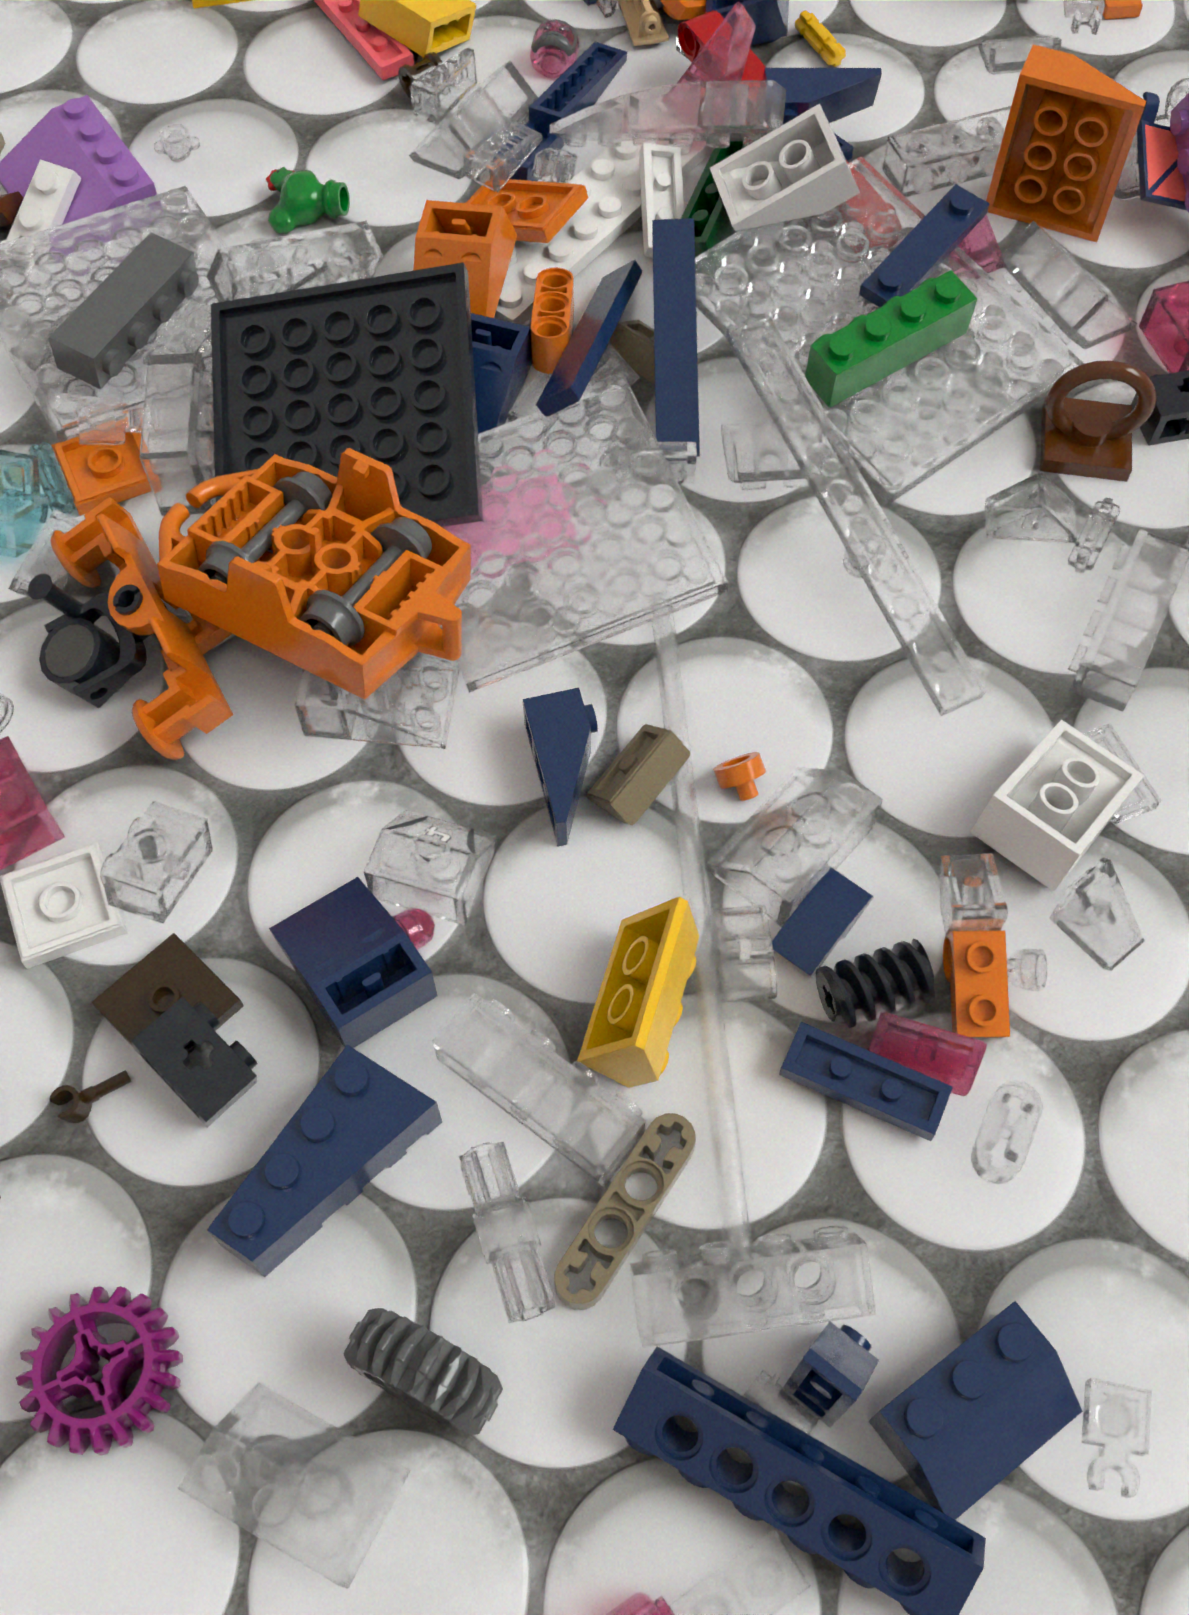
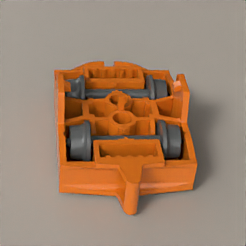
[157,448,471,699]

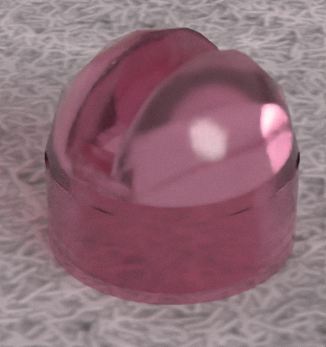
[393,908,435,950]

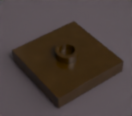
[92,933,244,1055]

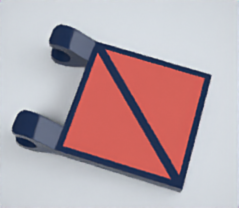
[1136,91,1186,210]

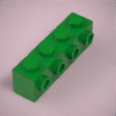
[804,270,978,408]

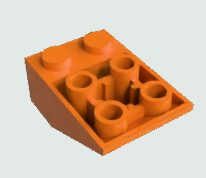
[413,200,517,318]

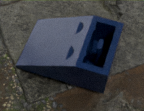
[471,313,532,455]
[269,877,438,1048]

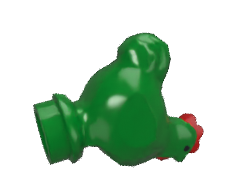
[266,167,350,234]

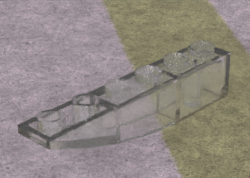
[550,80,787,148]

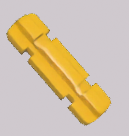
[795,11,846,67]

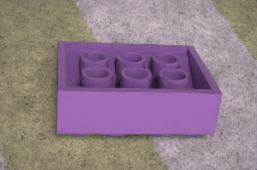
[0,95,165,266]

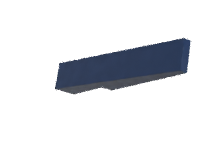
[493,42,627,181]
[652,218,700,458]

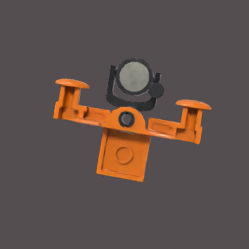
[28,497,233,760]

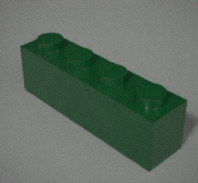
[681,134,758,283]

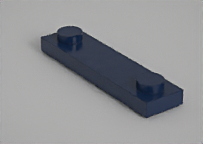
[859,184,990,308]

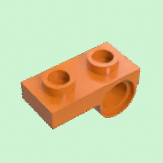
[943,930,1010,1038]

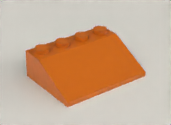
[986,44,1147,242]

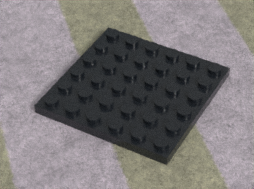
[211,262,483,551]

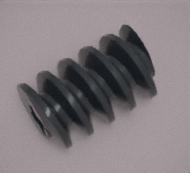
[815,939,935,1028]

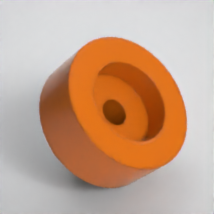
[713,752,766,801]

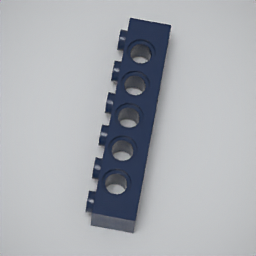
[612,1346,986,1615]

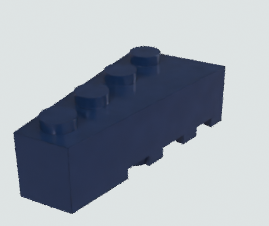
[207,1044,442,1277]

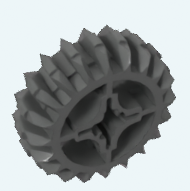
[343,1308,503,1435]

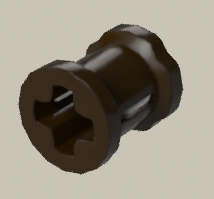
[398,52,448,100]

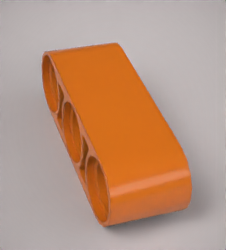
[531,267,574,374]

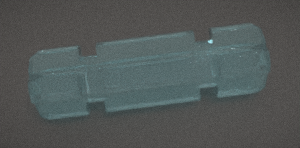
[29,442,75,516]

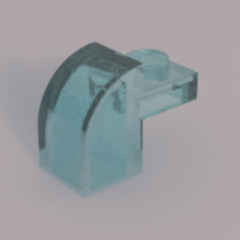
[0,449,49,558]

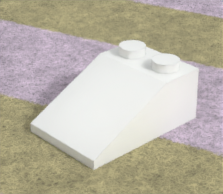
[710,103,860,231]
[970,719,1145,892]

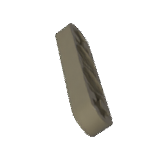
[554,1113,696,1310]

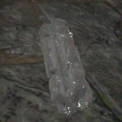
[1068,498,1120,573]

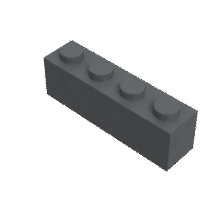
[49,232,199,390]

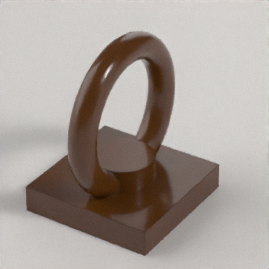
[1040,360,1157,482]

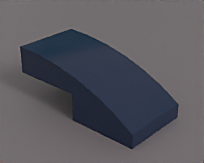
[769,867,874,978]

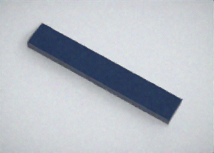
[536,260,643,417]

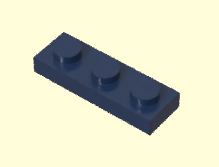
[779,1022,953,1141]

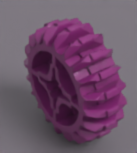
[16,1287,183,1455]

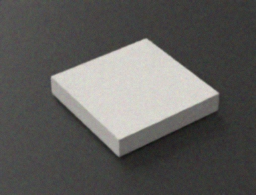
[0,842,127,969]

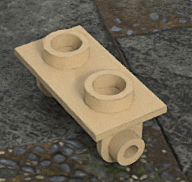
[618,0,669,46]

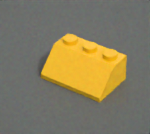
[577,897,700,1088]

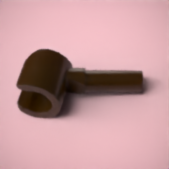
[49,1070,132,1123]

